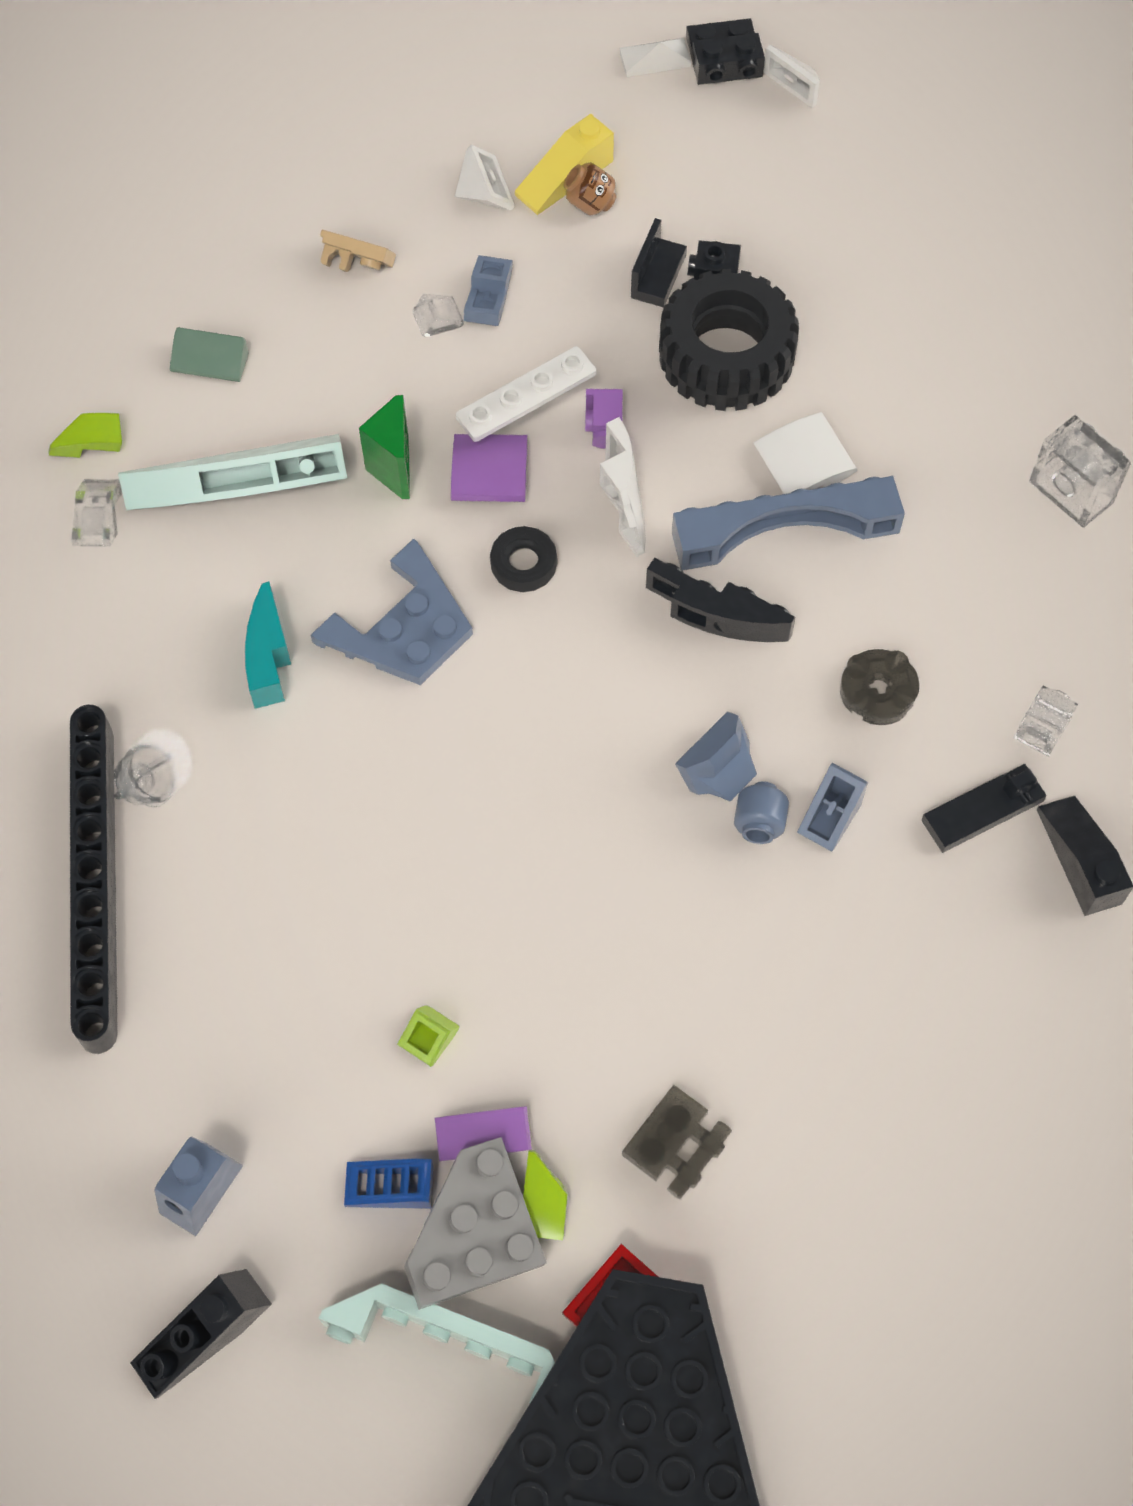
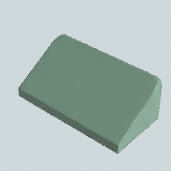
[170,327,249,382]

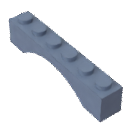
[672,476,905,571]

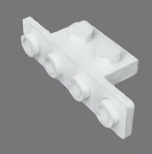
[456,346,596,442]

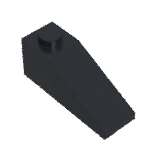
[1037,796,1133,916]

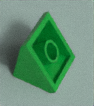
[359,395,410,499]

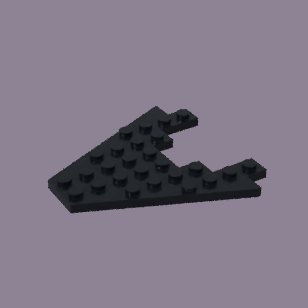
[467,1269,760,1506]

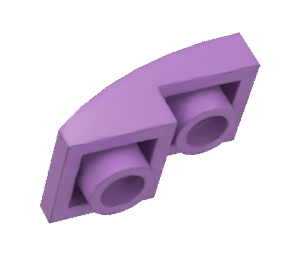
[435,1106,532,1161]

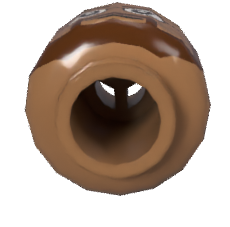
[564,162,616,216]

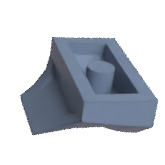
[675,711,757,801]

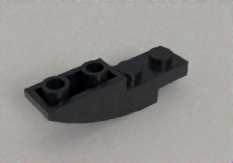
[646,558,796,642]

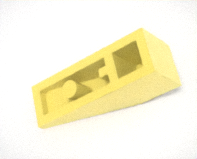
[515,114,614,215]

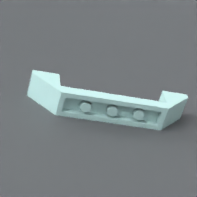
[319,1283,555,1404]

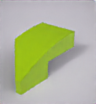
[48,413,122,458]
[523,1150,568,1241]

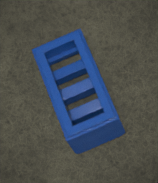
[344,1159,434,1209]

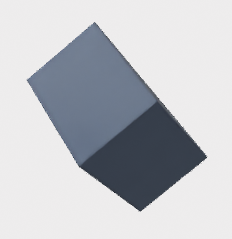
[797,763,868,852]

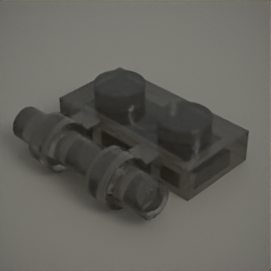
[622,1085,732,1199]

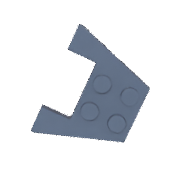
[311,539,473,685]

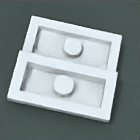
[754,412,858,494]

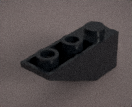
[130,1269,272,1399]

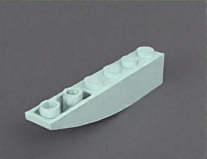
[118,434,347,510]

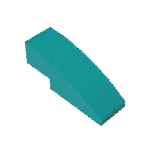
[245,582,291,709]

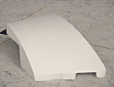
[600,417,646,557]

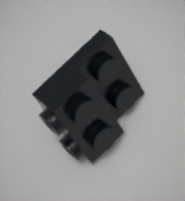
[686,18,765,85]

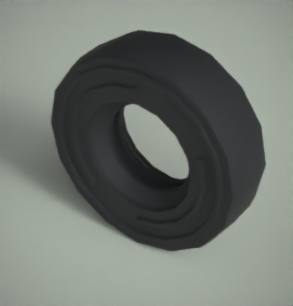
[490,526,557,592]

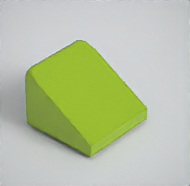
[397,1005,460,1067]

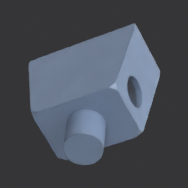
[154,1136,243,1236]

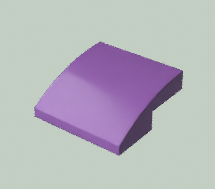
[451,434,527,502]

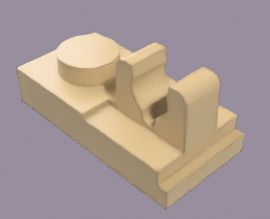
[320,229,396,272]

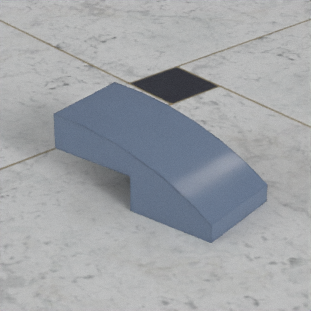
[464,255,513,326]

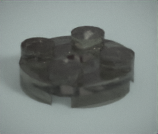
[840,649,919,725]

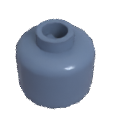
[734,781,789,844]

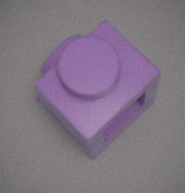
[585,389,623,449]

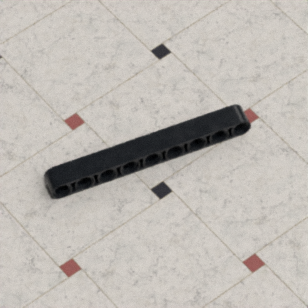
[70,704,118,1054]

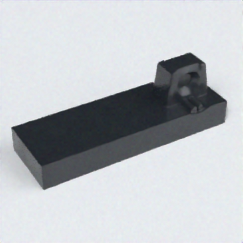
[921,764,1047,853]

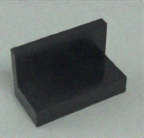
[631,218,687,308]

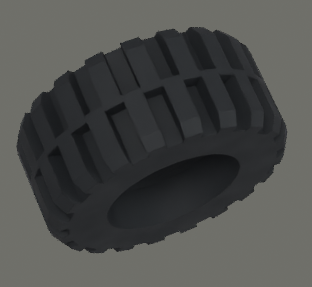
[659,269,799,411]

